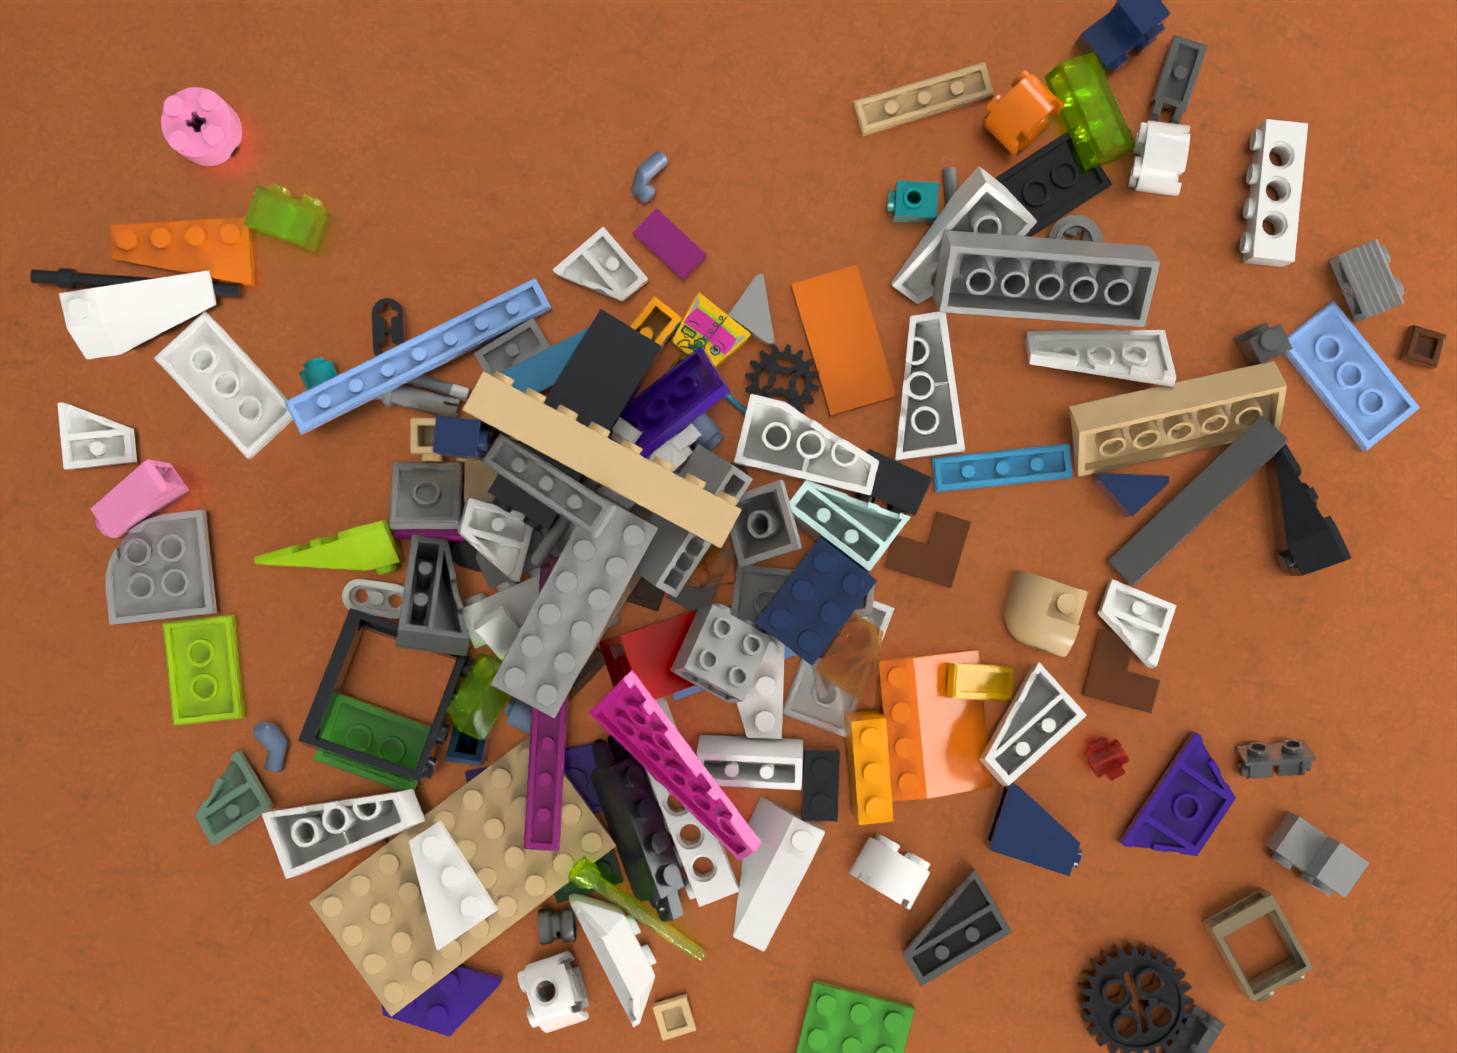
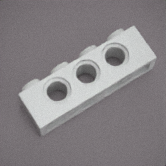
[1240,119,1308,267]

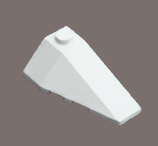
[891,166,1037,305]
[59,270,217,360]
[734,394,879,495]
[733,796,825,951]

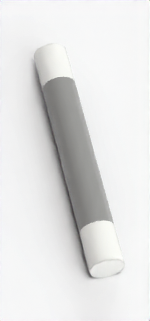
[405,375,471,402]

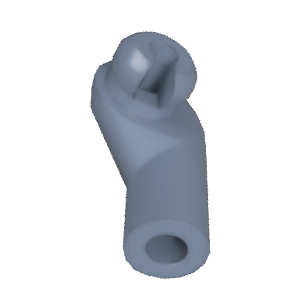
[631,151,668,203]

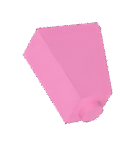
[91,459,190,538]

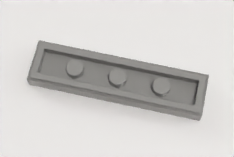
[482,432,617,539]

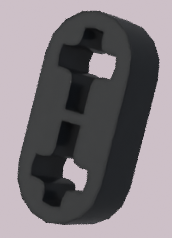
[372,298,407,356]

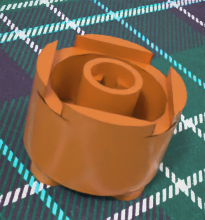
[983,70,1064,156]

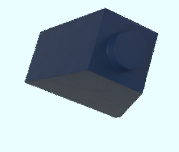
[984,782,1082,876]

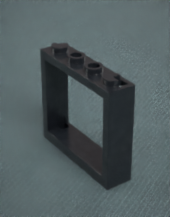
[298,608,475,785]

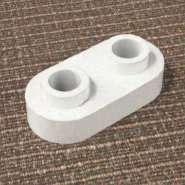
[342,579,404,619]

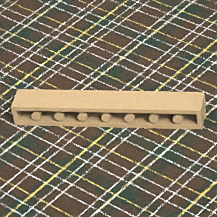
[463,370,742,548]

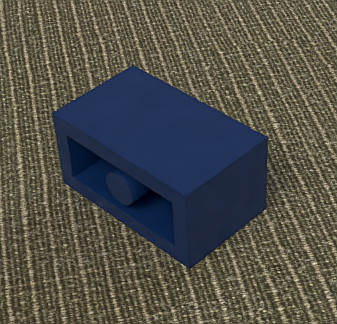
[433,416,495,460]

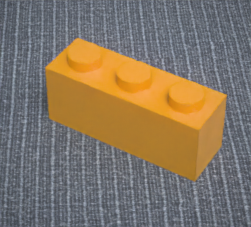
[844,709,894,825]

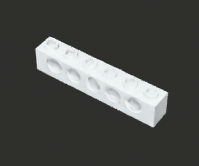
[643,696,739,907]

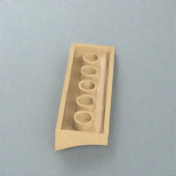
[1069,361,1287,477]

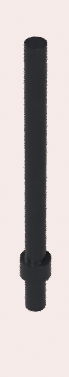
[30,268,242,298]

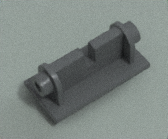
[1235,739,1316,779]
[1165,1005,1225,1053]

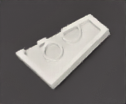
[736,633,785,739]

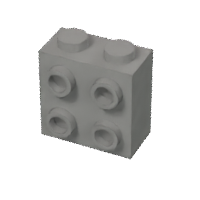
[670,603,771,703]

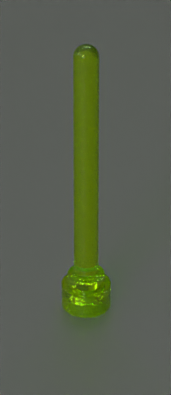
[568,856,707,962]

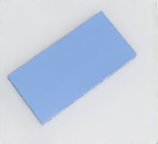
[1284,300,1420,451]

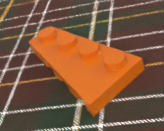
[110,217,255,287]

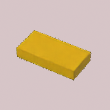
[946,662,1014,701]

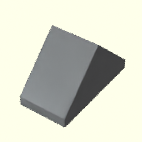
[728,274,775,348]

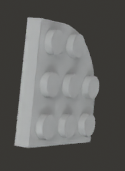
[105,510,217,625]

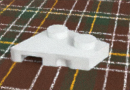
[57,402,137,470]
[457,498,533,582]
[1098,579,1176,668]

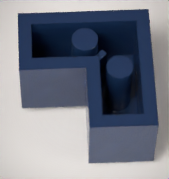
[1075,0,1171,75]

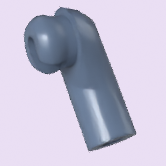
[253,722,288,772]

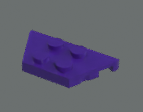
[1119,731,1236,856]
[381,964,503,1037]

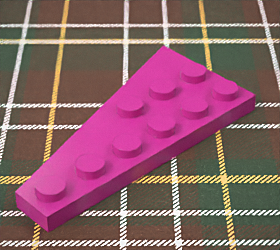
[589,670,761,861]

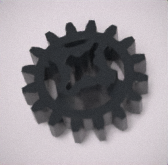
[745,344,819,414]

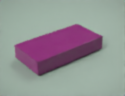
[633,208,707,282]

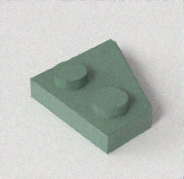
[195,750,275,845]

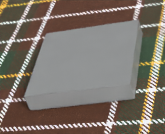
[389,462,464,529]

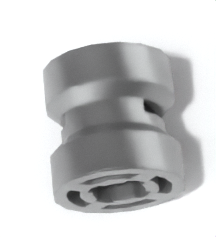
[538,907,577,945]

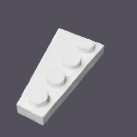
[1025,330,1176,387]

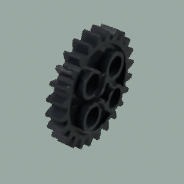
[1078,943,1194,1053]

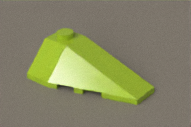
[254,520,406,575]

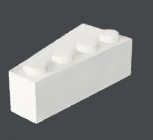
[895,312,965,461]
[261,789,425,879]

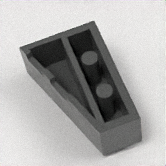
[396,534,470,656]
[902,869,1012,986]

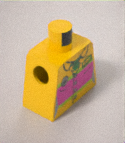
[670,292,751,369]

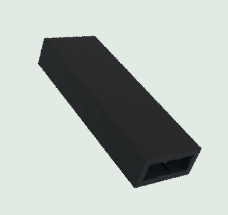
[487,309,663,532]

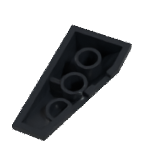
[1265,444,1352,576]

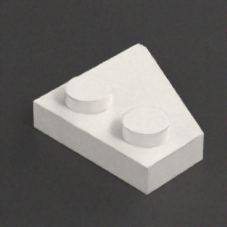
[553,227,649,303]

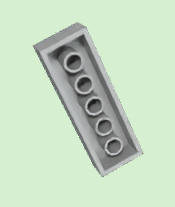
[933,230,1160,327]
[491,491,658,718]

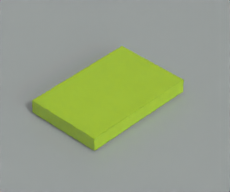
[162,614,245,726]

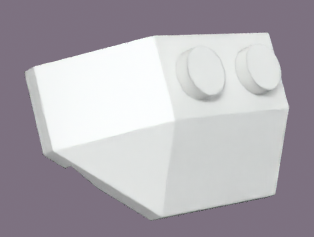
[569,893,657,1027]

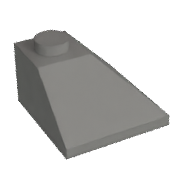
[730,480,802,568]

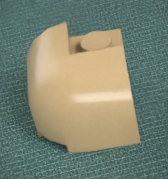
[1003,570,1088,658]

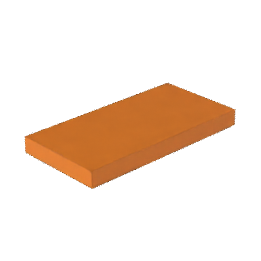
[790,264,897,416]

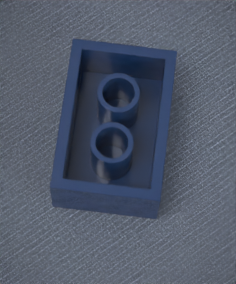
[755,537,877,666]

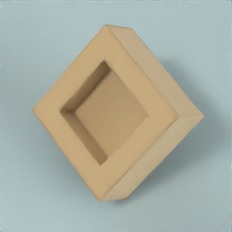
[653,994,696,1041]

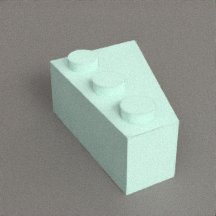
[789,480,910,573]

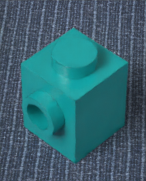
[886,180,939,224]

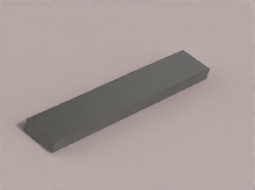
[1108,416,1288,587]

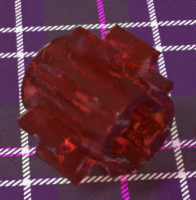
[1085,736,1129,781]

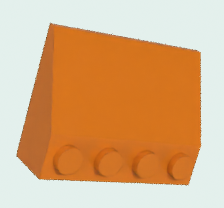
[875,649,992,802]

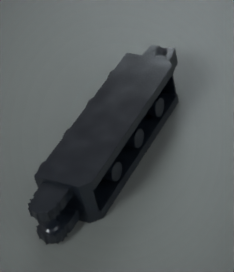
[591,735,686,922]

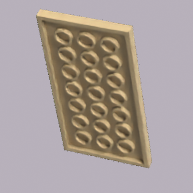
[309,736,617,1017]

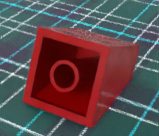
[599,610,697,700]

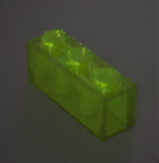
[1045,52,1136,171]

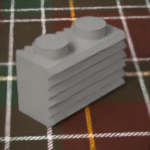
[1329,239,1404,322]

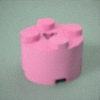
[161,87,242,166]

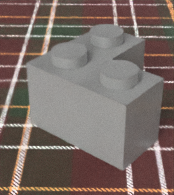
[1265,811,1369,898]

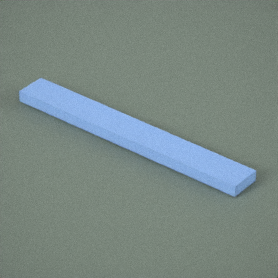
[284,278,551,435]

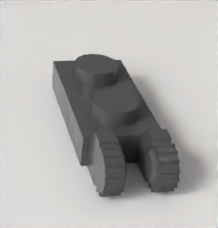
[1146,35,1207,124]

